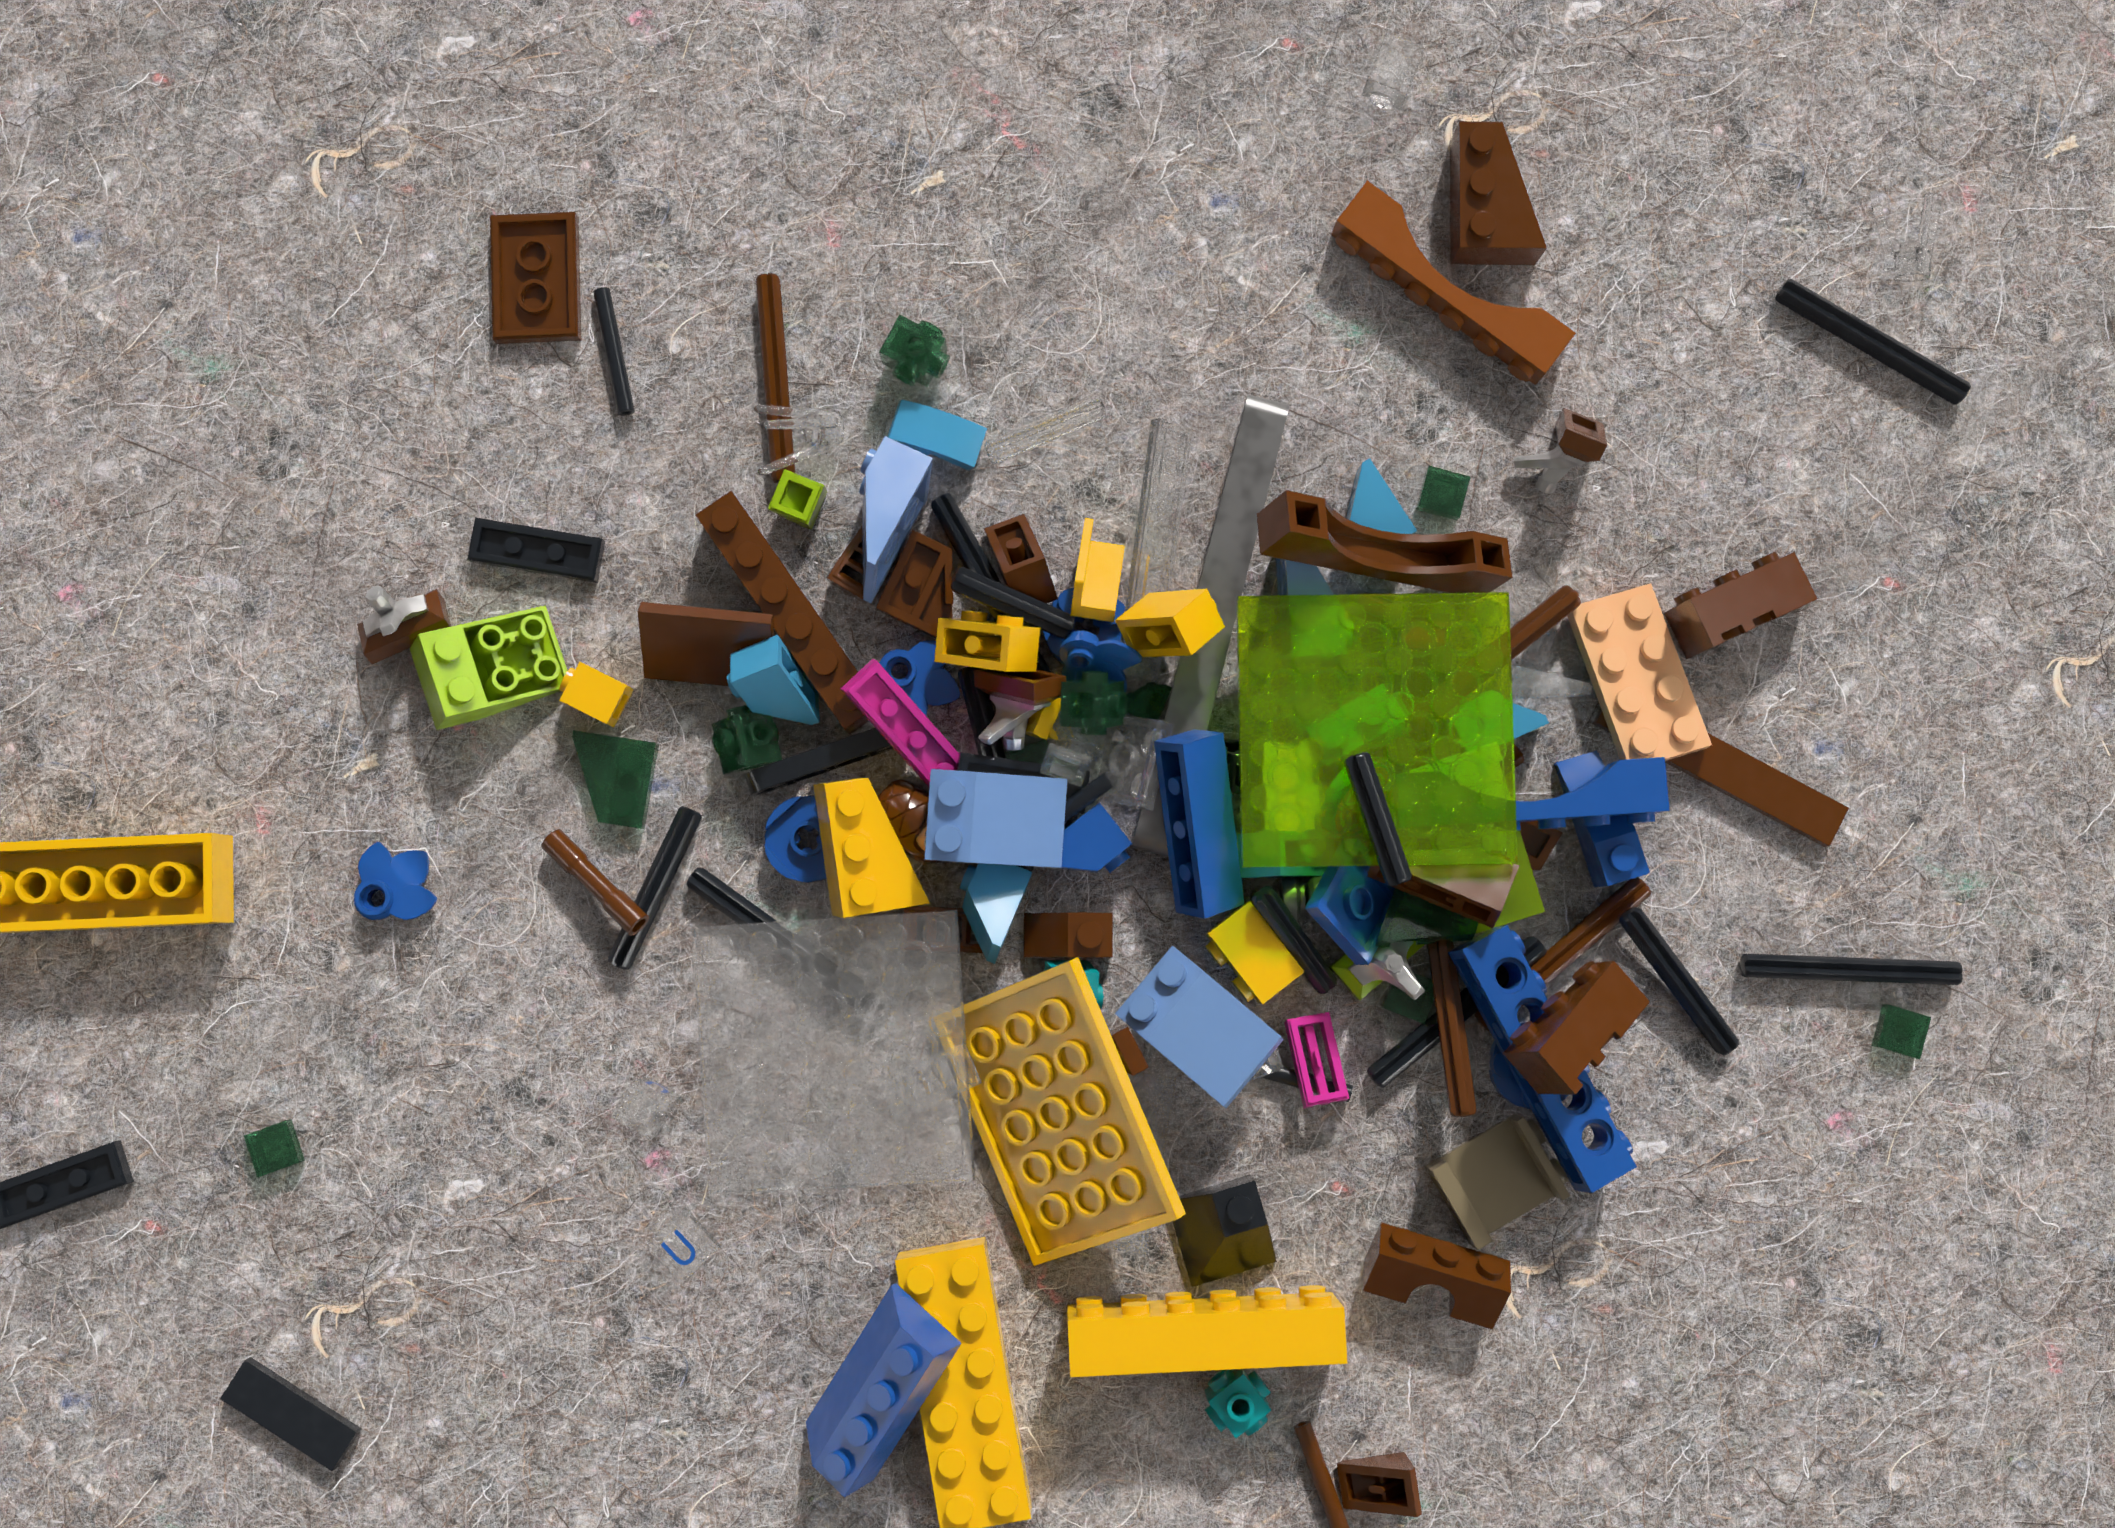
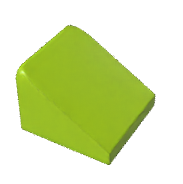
[768,469,827,530]

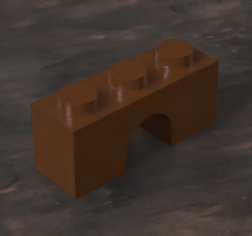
[1363,1222,1511,1330]

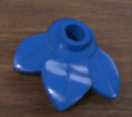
[1059,631,1142,695]
[879,640,960,717]
[354,842,437,920]

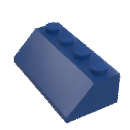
[806,1283,962,1498]

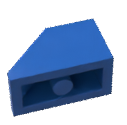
[1052,802,1132,873]

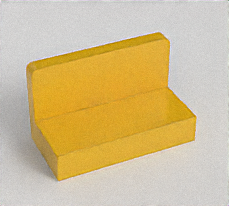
[1070,518,1125,622]

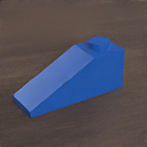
[1554,750,1650,888]

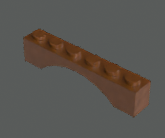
[1257,490,1513,599]
[695,491,869,735]

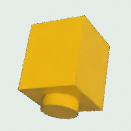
[559,662,634,728]

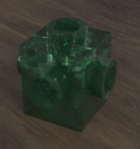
[879,314,950,388]
[1060,671,1128,735]
[711,705,782,775]

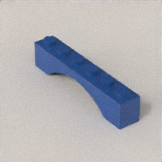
[1388,757,1670,838]

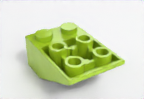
[410,605,568,730]

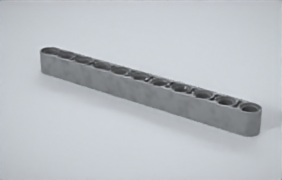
[1131,394,1289,857]

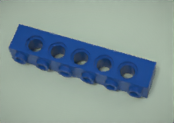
[1448,925,1637,1193]

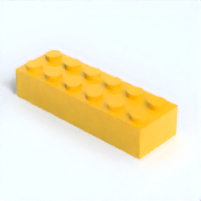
[0,833,234,933]
[895,1237,1032,1528]
[1067,1285,1348,1377]

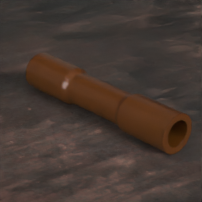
[541,829,649,936]

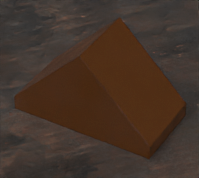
[1337,1452,1422,1517]

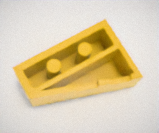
[813,778,930,918]

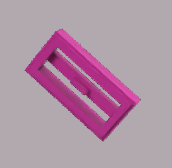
[1284,1012,1349,1109]

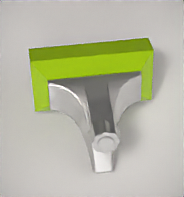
[1329,910,1426,1001]

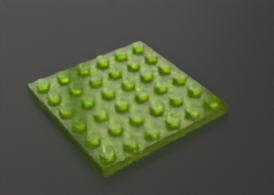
[1236,592,1518,868]

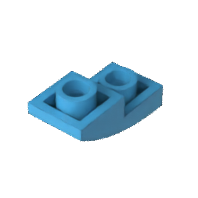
[887,399,987,471]

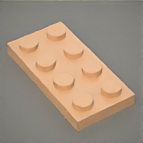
[1567,583,1712,761]

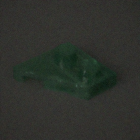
[572,730,659,830]
[1375,888,1479,948]

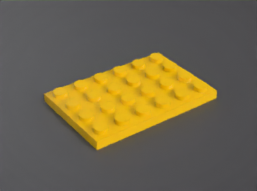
[932,957,1186,1266]

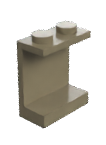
[1424,1113,1570,1250]

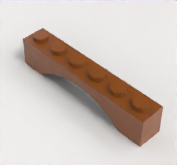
[1331,180,1576,385]

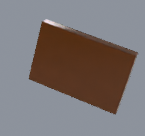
[490,212,582,344]
[637,602,774,686]

